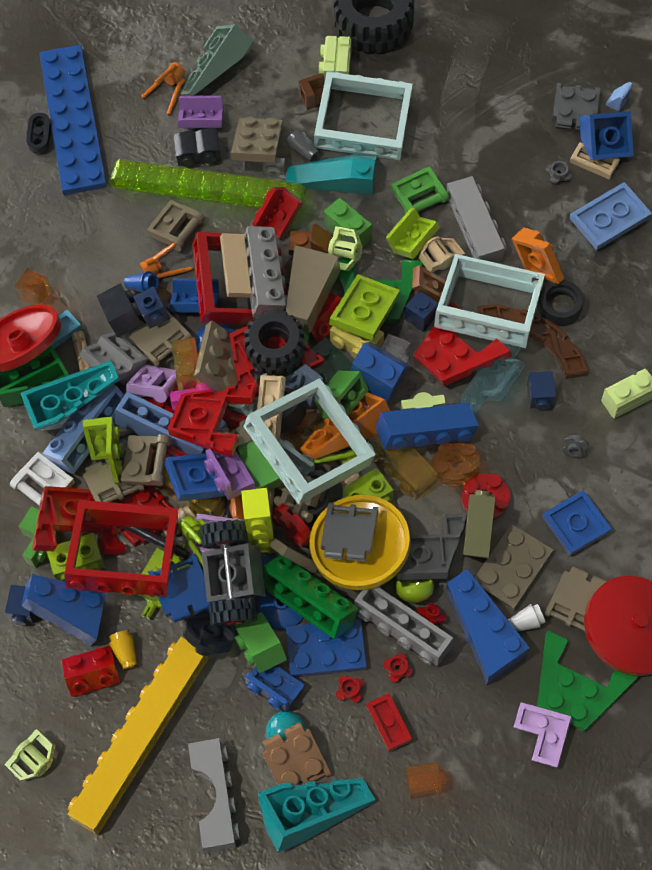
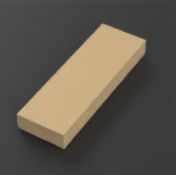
[220,233,252,298]

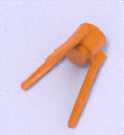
[141,62,186,115]
[139,243,193,279]

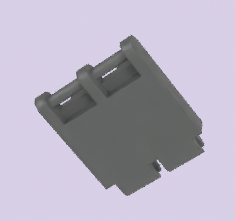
[552,83,600,130]
[320,502,379,562]

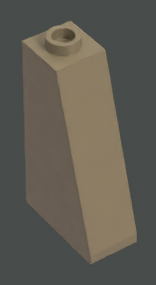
[286,246,340,334]

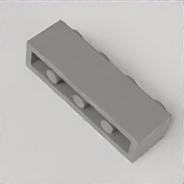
[447,176,507,263]

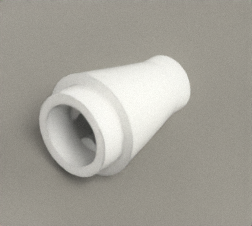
[507,604,546,632]

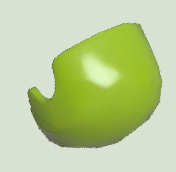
[396,579,434,603]

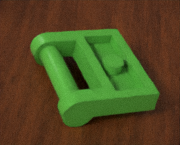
[391,166,449,214]

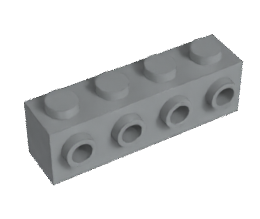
[244,226,288,317]
[355,587,453,667]

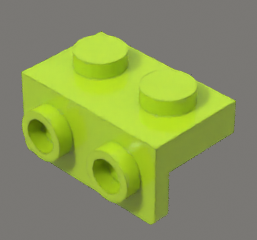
[386,207,439,259]

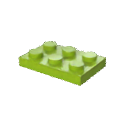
[329,274,400,341]

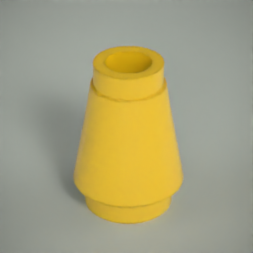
[109,630,137,670]

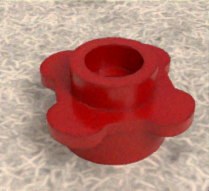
[416,603,446,626]
[383,654,412,683]
[336,676,363,703]

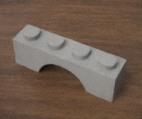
[188,738,240,853]

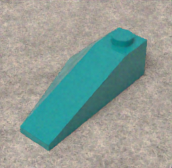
[285,154,377,195]
[258,778,375,853]

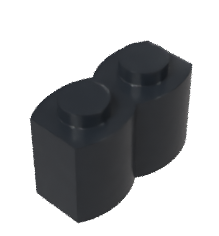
[174,128,221,167]

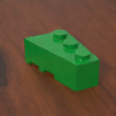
[0,345,69,407]

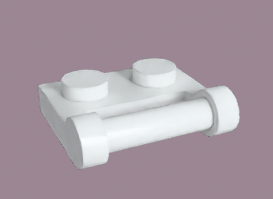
[10,452,75,505]

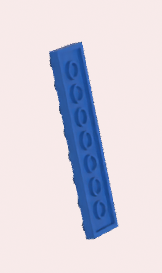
[39,45,107,195]

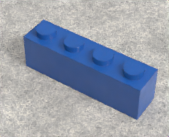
[375,403,479,450]

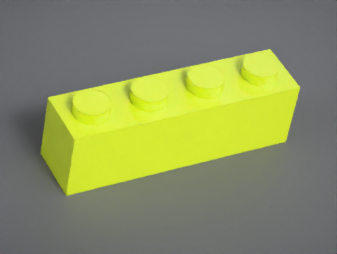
[241,488,276,554]

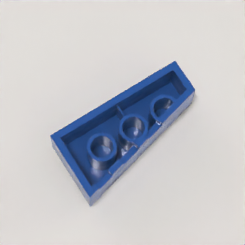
[446,569,530,685]

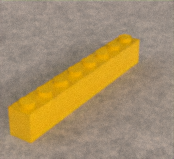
[67,637,209,836]

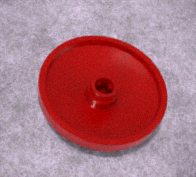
[0,304,62,372]
[584,575,652,676]

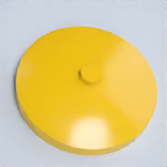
[310,495,410,590]

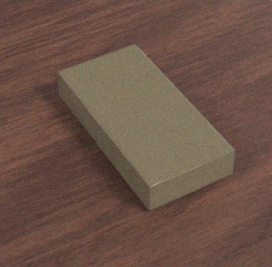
[270,538,317,572]

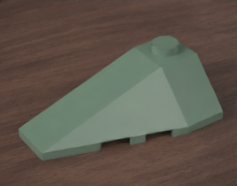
[180,24,254,96]

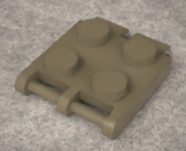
[129,310,193,367]
[83,456,144,503]
[544,566,607,631]

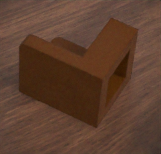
[299,73,330,110]

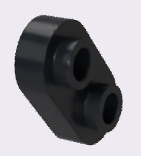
[26,113,51,153]

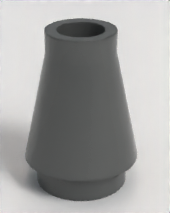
[287,129,319,161]

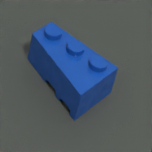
[21,574,106,647]

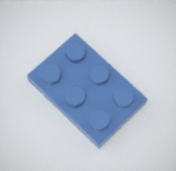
[570,182,652,250]

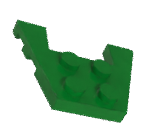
[338,258,423,324]
[537,630,638,733]

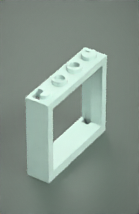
[314,71,412,161]
[434,254,545,348]
[243,378,376,505]

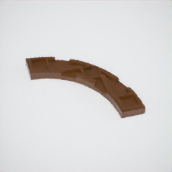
[477,305,589,379]

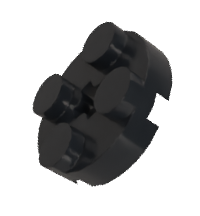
[183,614,235,656]

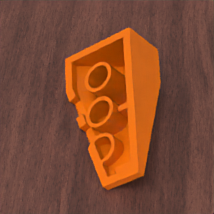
[300,392,390,459]

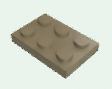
[231,117,282,163]
[194,321,238,392]
[474,524,553,611]

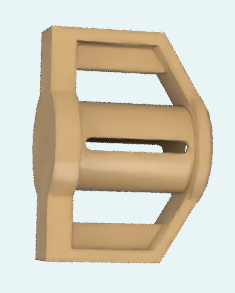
[419,236,465,272]

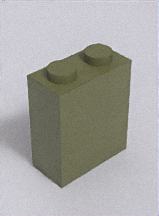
[463,490,495,558]

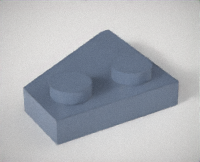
[285,364,323,413]

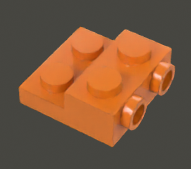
[512,227,564,284]

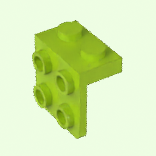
[83,417,124,484]

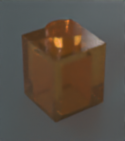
[15,268,51,305]
[405,762,446,799]

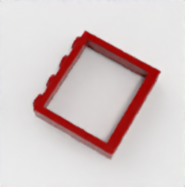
[192,232,287,325]
[64,500,178,597]

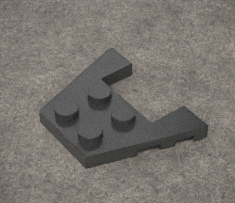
[395,514,466,580]

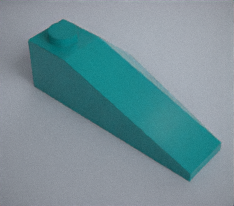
[20,360,119,431]

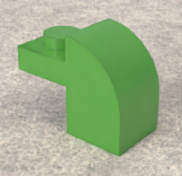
[18,506,60,568]

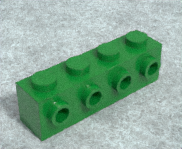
[262,555,358,639]

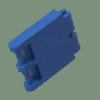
[148,553,211,623]

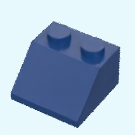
[579,111,634,160]
[350,342,410,405]

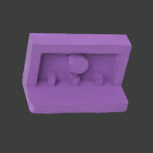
[178,96,223,130]
[204,449,255,500]

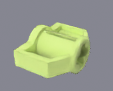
[328,226,362,271]
[401,392,446,410]
[5,729,56,781]

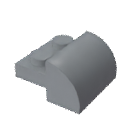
[79,332,148,385]

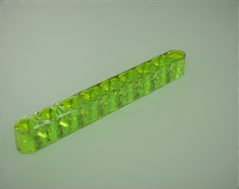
[109,160,306,212]

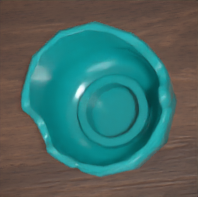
[265,711,306,741]

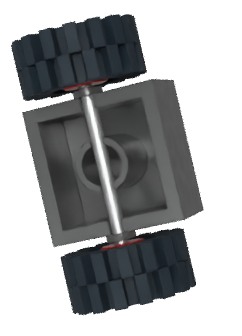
[200,520,266,627]

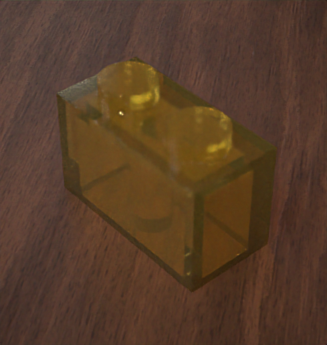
[172,338,202,390]

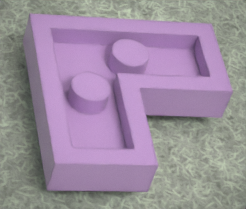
[514,702,572,768]

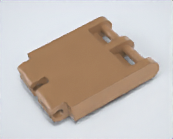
[261,723,331,785]

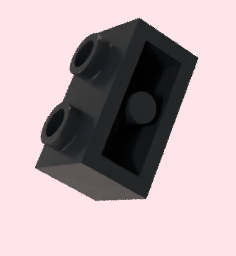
[97,283,142,338]

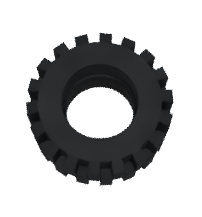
[244,310,305,376]

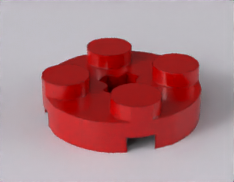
[461,473,510,521]
[271,503,311,548]

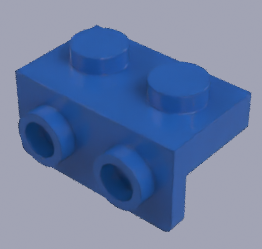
[170,278,219,314]
[244,665,305,711]

